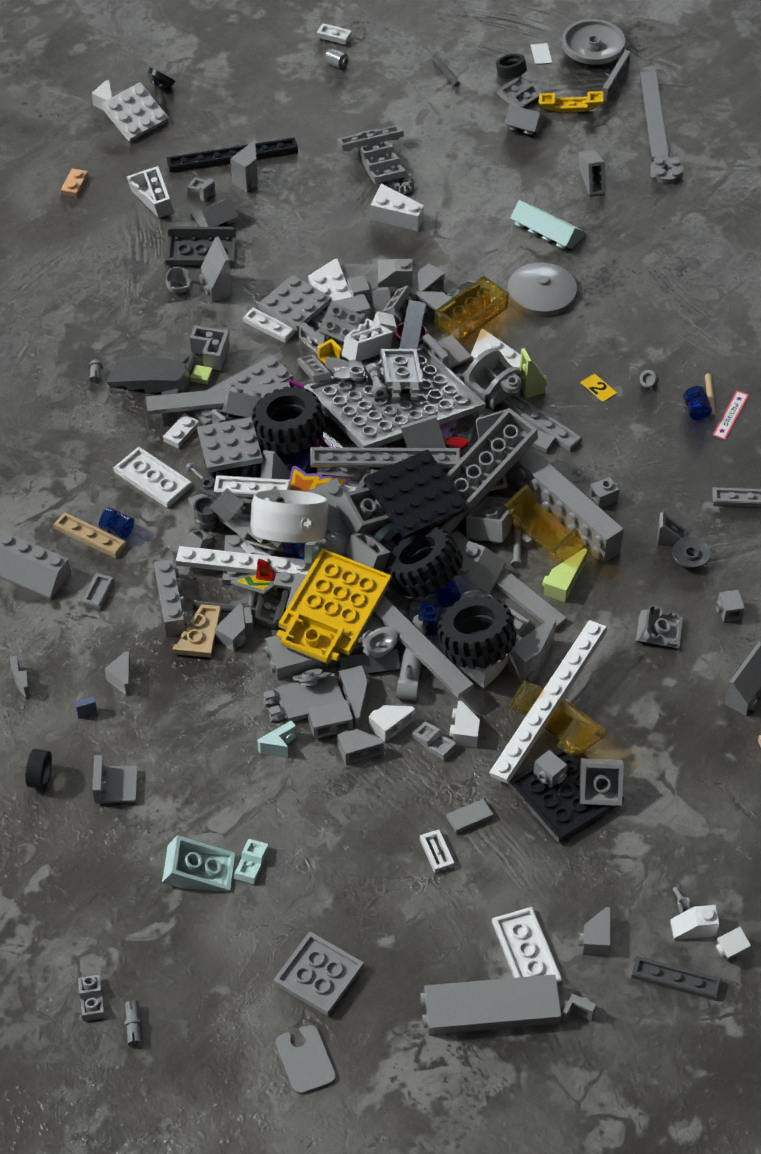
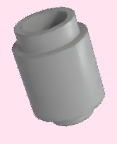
[325,49,349,69]

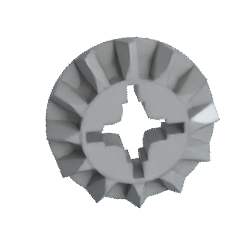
[388,175,414,194]

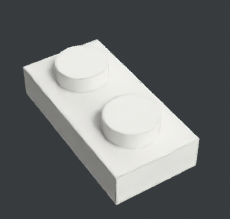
[317,23,352,45]
[163,414,199,449]

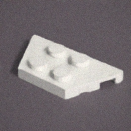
[308,259,352,305]
[470,329,521,369]

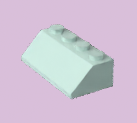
[510,200,587,249]

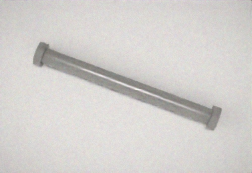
[511,491,524,568]

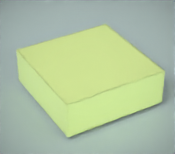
[190,365,213,385]

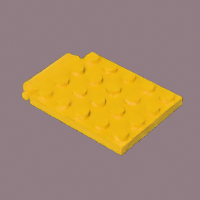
[276,548,392,664]

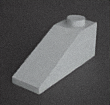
[339,666,370,729]

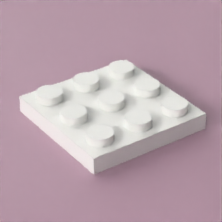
[100,82,169,142]

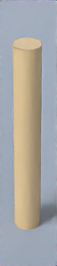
[705,374,716,418]

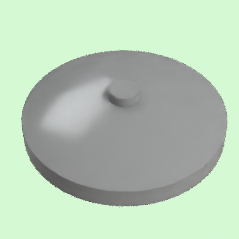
[562,19,625,64]
[508,262,577,316]

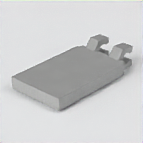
[380,349,423,400]
[263,673,344,722]

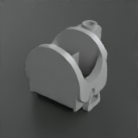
[465,348,523,410]

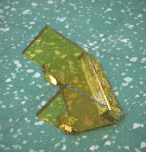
[505,484,588,564]
[508,680,607,756]

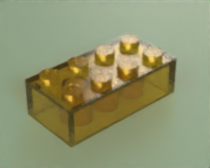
[435,276,509,343]

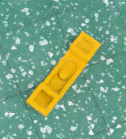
[539,91,603,113]

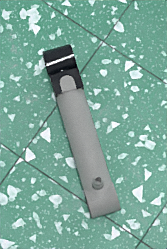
[396,600,431,700]

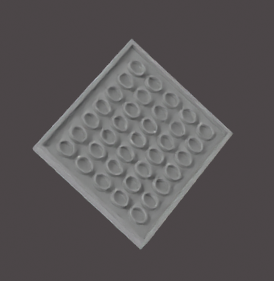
[304,346,486,448]

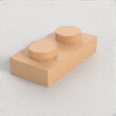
[61,168,88,198]

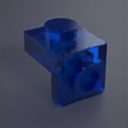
[418,603,441,636]

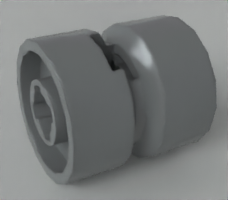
[193,496,219,532]

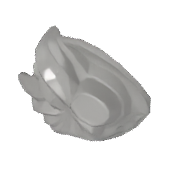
[358,627,398,658]

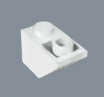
[450,701,480,748]

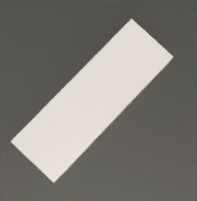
[243,308,296,343]

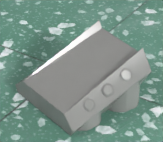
[635,605,683,648]

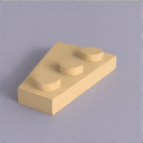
[172,604,221,658]

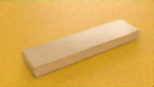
[53,512,127,558]

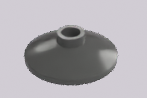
[672,537,711,568]

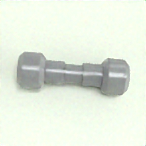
[366,363,387,399]

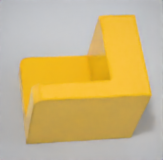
[317,339,342,366]

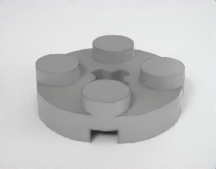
[650,156,683,184]

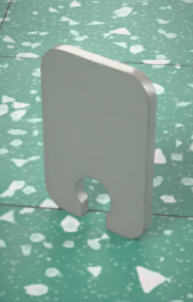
[276,1025,335,1094]

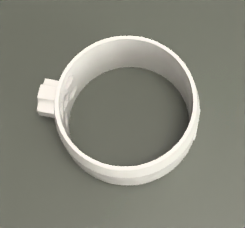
[250,490,328,543]

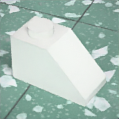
[369,705,415,742]
[670,905,719,940]

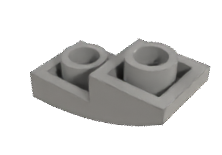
[78,974,105,1022]

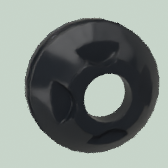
[148,67,176,89]

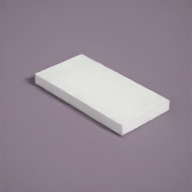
[113,447,193,508]
[492,907,562,984]

